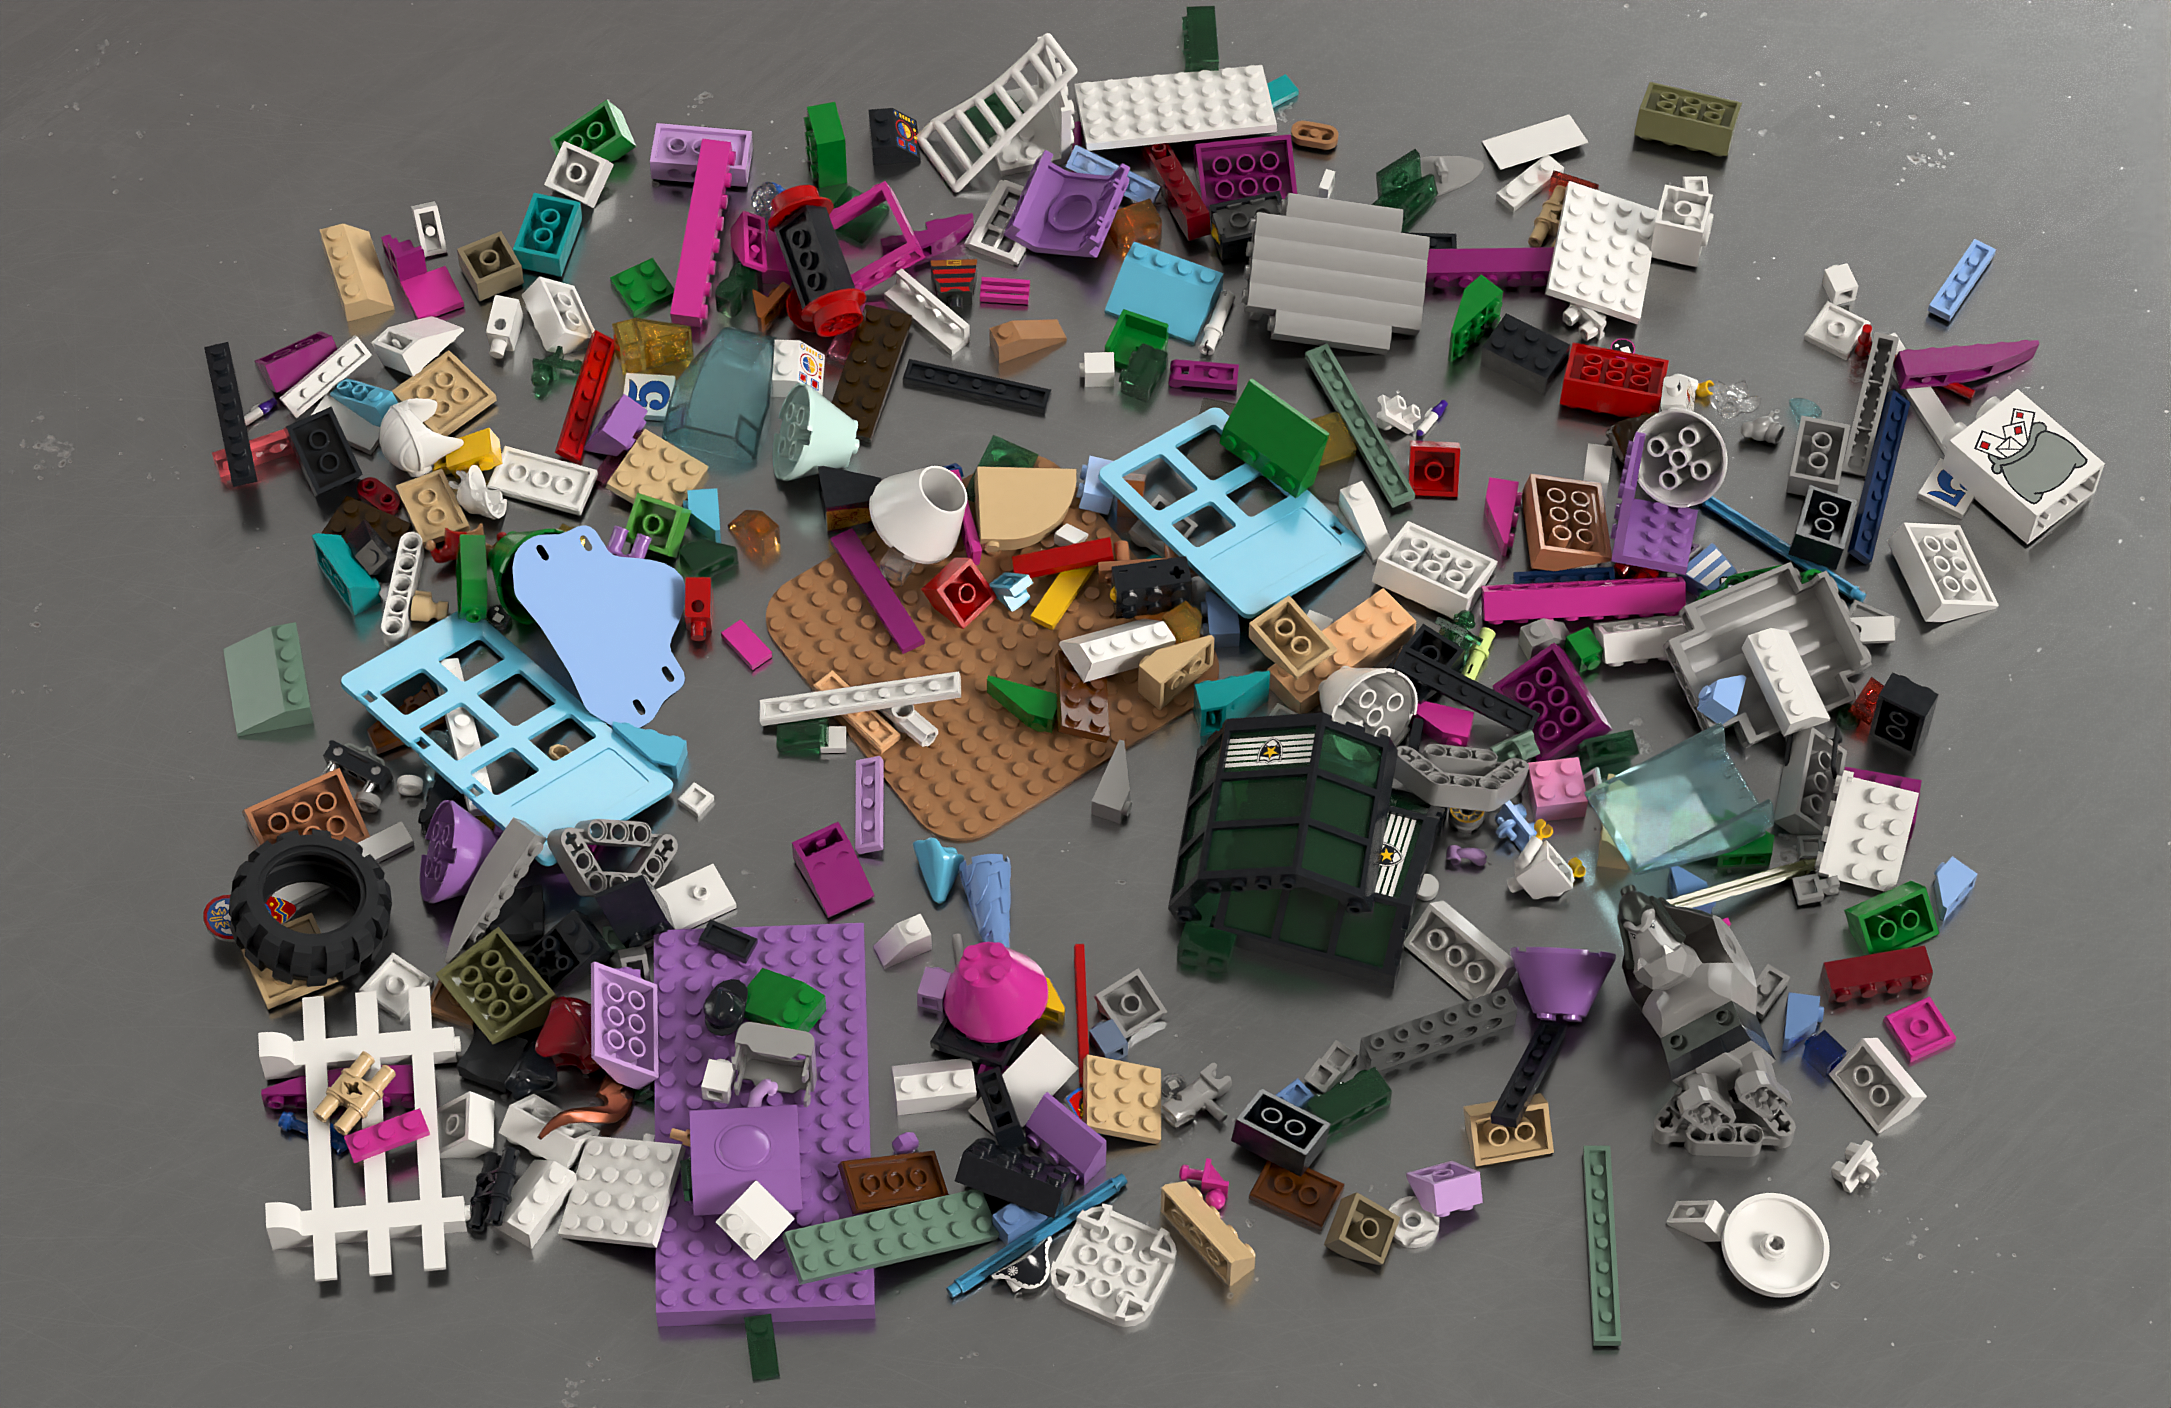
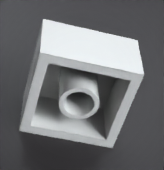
[544,141,614,208]

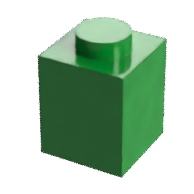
[1564,627,1604,673]

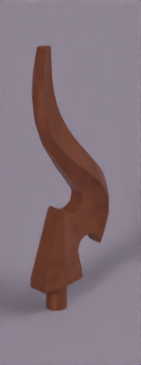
[537,1073,633,1140]

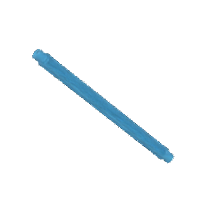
[1702,496,1867,602]
[946,1173,1128,1298]

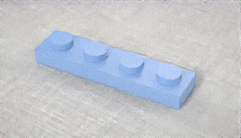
[1065,145,1162,209]
[1928,239,1996,321]

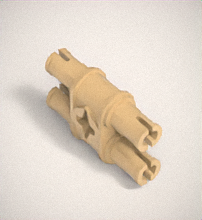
[1528,185,1566,248]
[313,1051,396,1136]

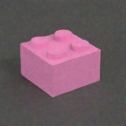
[1526,757,1588,822]

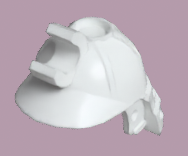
[449,465,507,519]

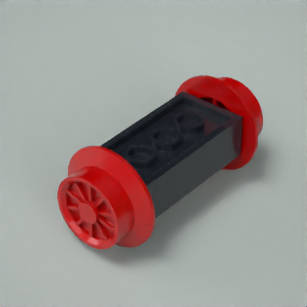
[768,185,866,337]

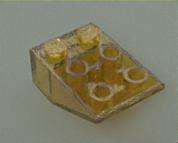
[612,318,694,375]

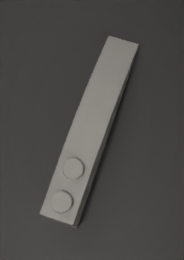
[1842,332,1899,478]

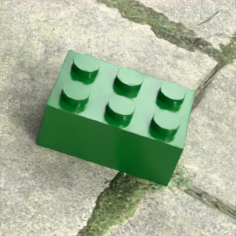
[803,102,847,188]

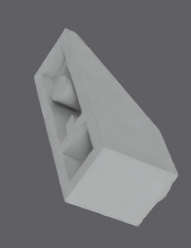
[1091,739,1133,824]

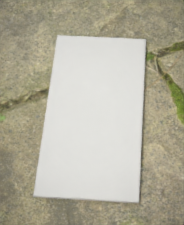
[1482,114,1588,170]
[968,1034,1079,1137]

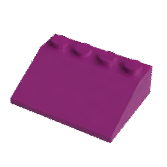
[1193,134,1298,211]
[1492,643,1613,762]

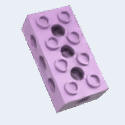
[650,123,753,187]

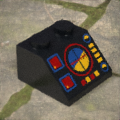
[868,108,921,165]

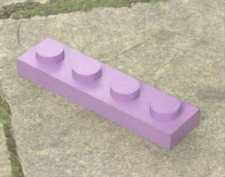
[855,756,884,854]

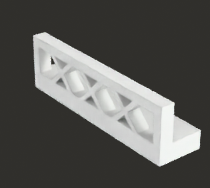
[884,268,970,356]

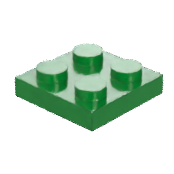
[610,257,675,317]

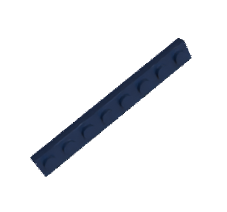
[1847,390,1911,564]

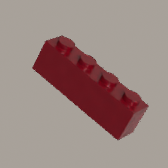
[1820,945,1933,1002]

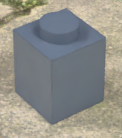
[1089,1019,1128,1060]

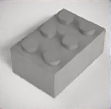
[1786,416,1850,496]

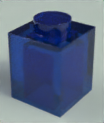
[1803,1029,1847,1078]

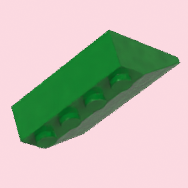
[1219,379,1330,498]

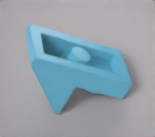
[989,572,1033,612]

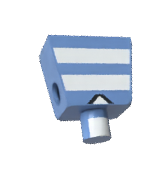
[1678,543,1737,597]

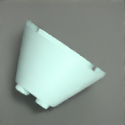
[772,383,859,481]

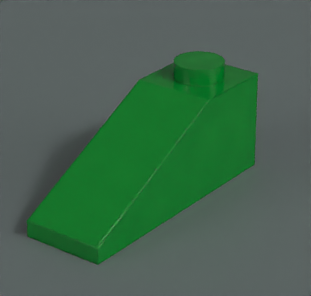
[987,675,1058,733]

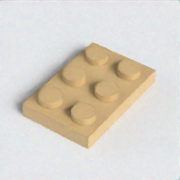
[396,469,470,548]

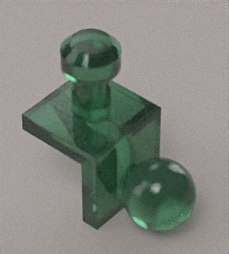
[531,346,583,388]

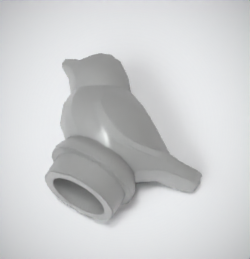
[1741,412,1784,444]

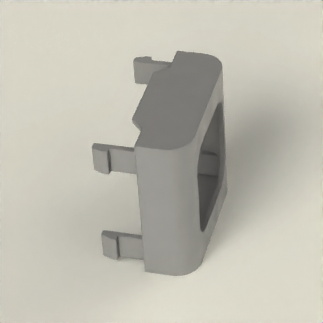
[731,1022,817,1108]

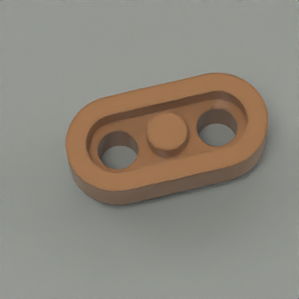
[1291,121,1338,150]

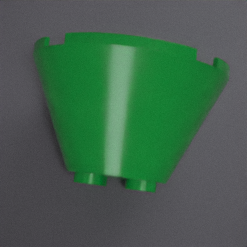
[488,529,565,625]

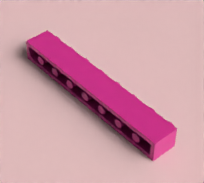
[670,138,736,327]
[1481,577,1686,624]

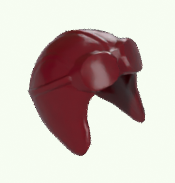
[535,996,602,1074]

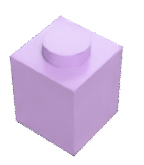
[917,967,951,1012]

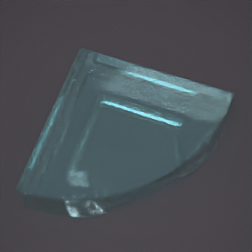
[1789,398,1822,423]

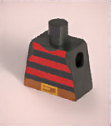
[931,259,977,315]

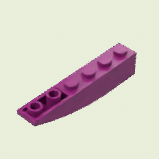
[1893,340,2039,389]
[261,1065,415,1109]

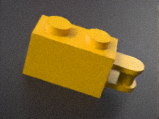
[432,428,503,479]

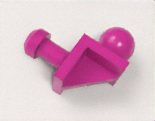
[1179,1158,1229,1210]

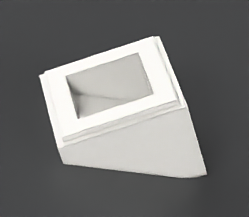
[1054,523,1088,547]

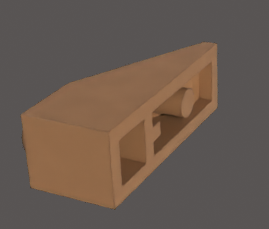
[989,319,1067,364]

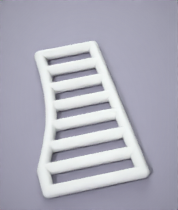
[916,33,1077,193]

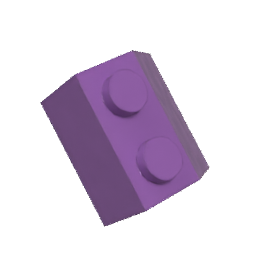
[584,394,648,456]

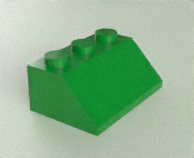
[1844,880,1939,955]

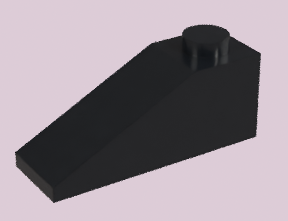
[974,1066,1027,1148]

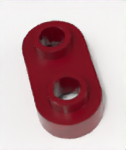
[357,477,401,516]

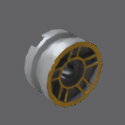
[1448,808,1485,833]

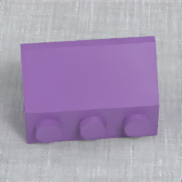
[1025,1092,1106,1186]

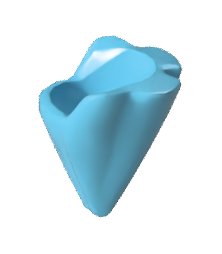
[913,837,964,904]

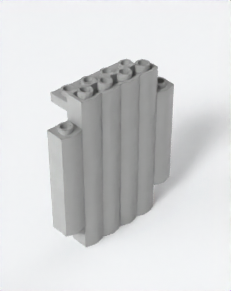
[1241,193,1430,355]
[1663,562,1872,749]

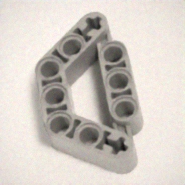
[1394,744,1529,812]
[547,819,678,897]
[1652,1087,1796,1157]

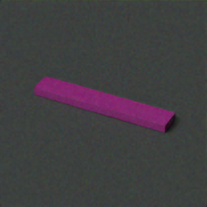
[830,528,925,654]

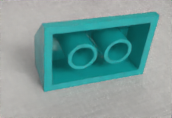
[312,533,381,616]

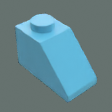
[683,488,721,544]

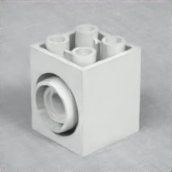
[1651,184,1714,267]

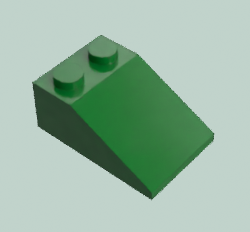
[549,100,637,162]
[744,968,826,1032]

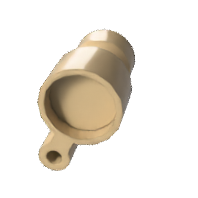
[411,590,449,622]

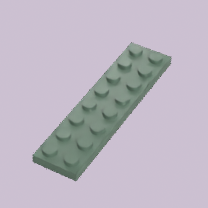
[782,1189,999,1285]

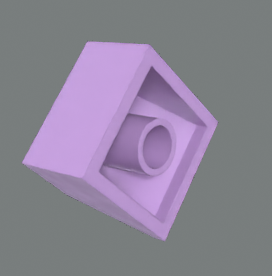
[1406,1161,1483,1217]

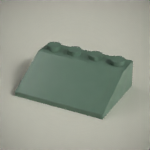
[223,622,314,737]

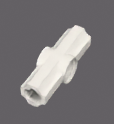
[878,705,938,747]

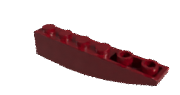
[1140,143,1211,241]

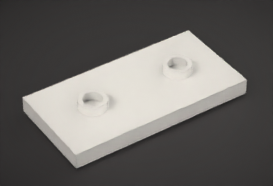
[487,446,598,516]
[642,864,737,949]

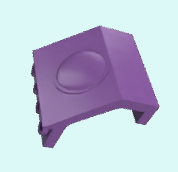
[1003,150,1130,258]
[689,1104,803,1216]

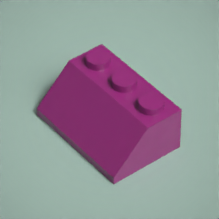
[254,331,337,394]

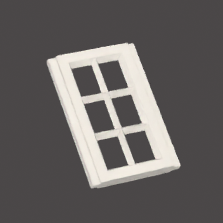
[964,179,1027,265]

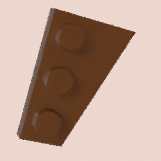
[367,682,447,754]

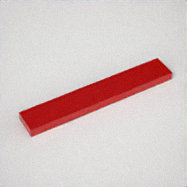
[555,330,617,464]
[1074,944,1089,1088]

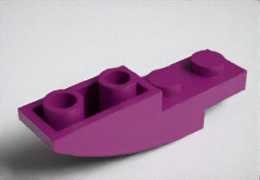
[880,213,974,261]

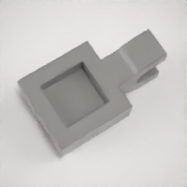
[1792,873,1840,905]

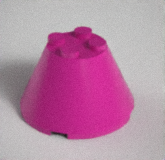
[944,942,1048,1043]

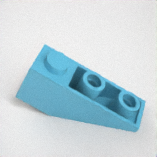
[330,378,398,427]
[612,721,688,779]

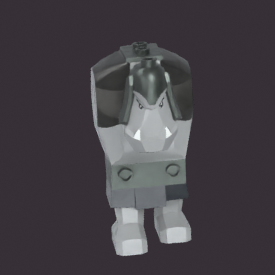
[1617,885,1793,1134]

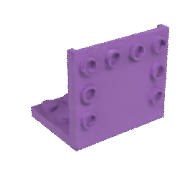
[1610,432,1698,575]

